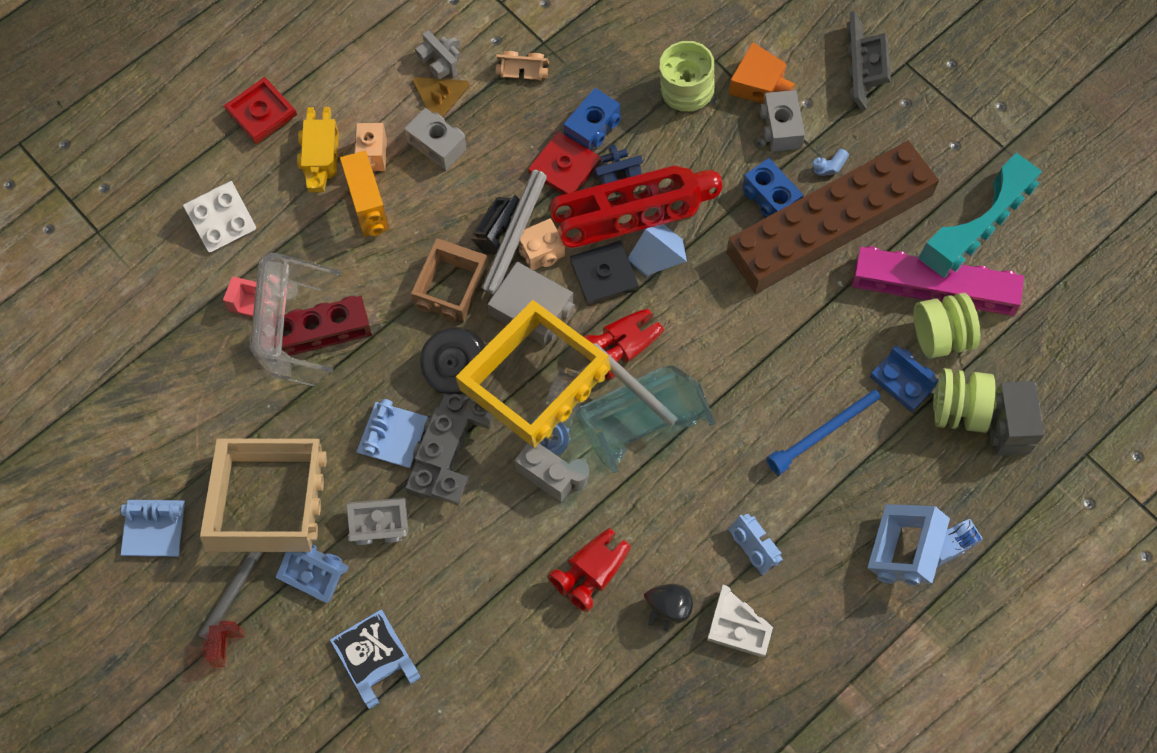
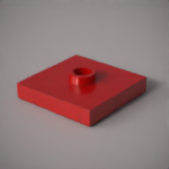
[223,77,297,144]
[528,131,601,195]

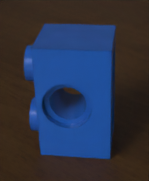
[564,88,621,151]

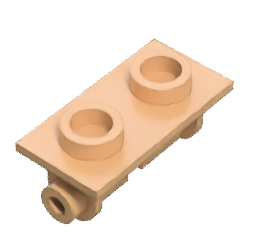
[496,51,549,81]

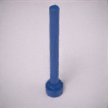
[766,390,880,476]

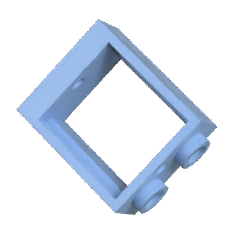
[868,504,950,586]

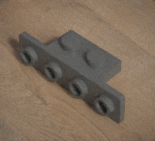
[847,11,891,111]

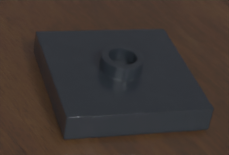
[570,240,639,306]

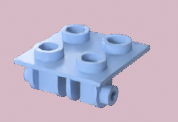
[357,399,427,468]
[121,500,185,557]

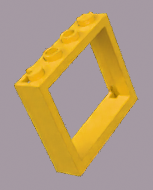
[456,300,610,448]

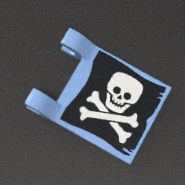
[330,609,421,709]

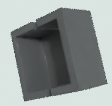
[989,381,1044,456]

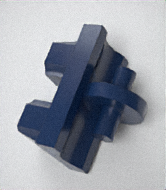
[593,145,643,185]

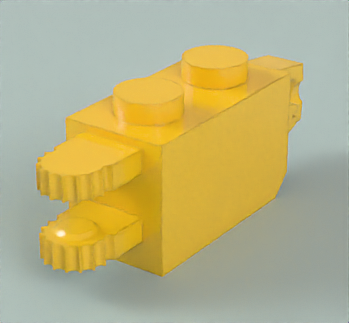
[297,107,339,193]

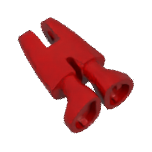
[583,308,665,381]
[547,527,631,613]

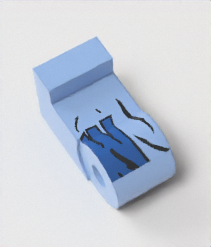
[937,519,983,567]

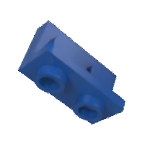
[870,345,938,413]

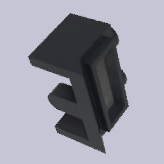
[470,194,532,254]

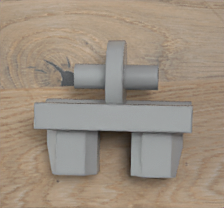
[415,30,461,80]

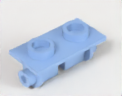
[728,514,783,576]

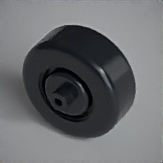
[420,327,486,395]

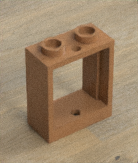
[411,238,488,322]

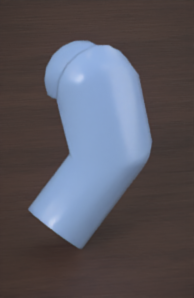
[812,149,849,176]

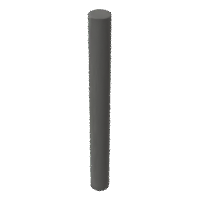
[198,552,263,641]

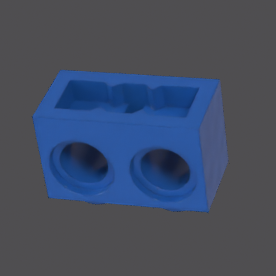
[742,158,803,218]

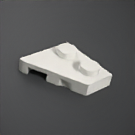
[707,585,773,658]

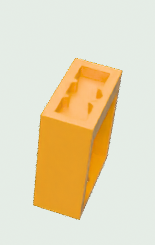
[340,150,390,237]

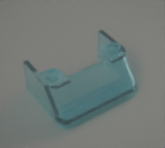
[576,365,715,474]

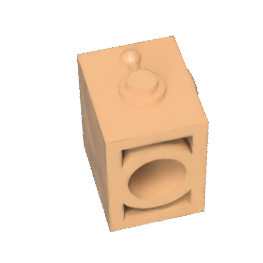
[354,123,387,171]
[518,218,565,270]

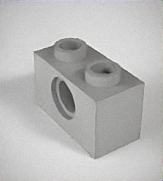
[759,90,805,152]
[404,108,467,171]

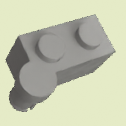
[514,443,589,503]

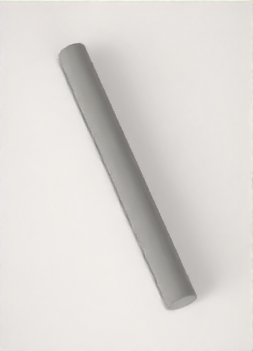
[594,343,678,427]

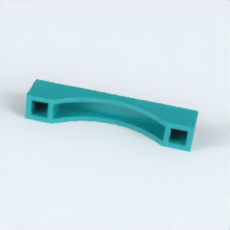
[918,153,1042,278]

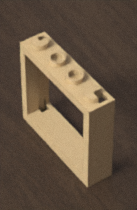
[200,439,327,552]

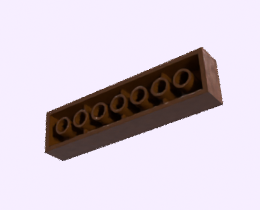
[726,140,939,294]

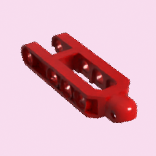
[549,165,723,248]

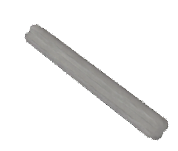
[482,170,547,295]

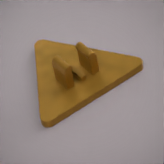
[413,77,469,117]

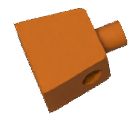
[729,43,795,104]

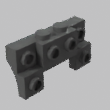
[406,393,493,506]

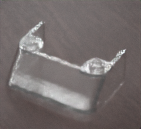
[250,253,341,386]

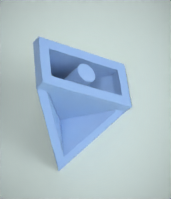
[628,224,687,277]

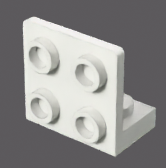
[183,181,256,252]

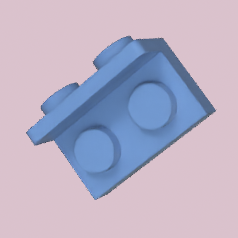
[276,544,349,603]

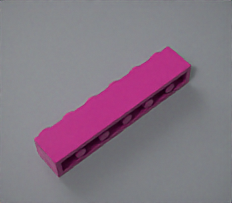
[852,246,1024,316]

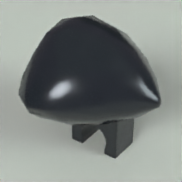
[643,583,693,631]

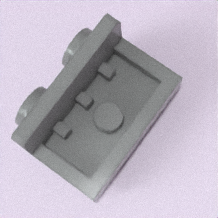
[347,498,408,545]

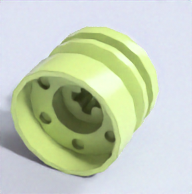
[659,41,714,111]
[914,293,980,359]
[933,368,995,433]

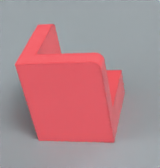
[223,276,268,318]

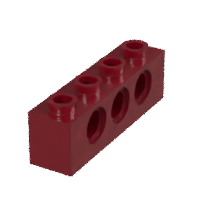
[254,296,372,362]

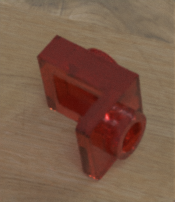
[203,621,245,667]

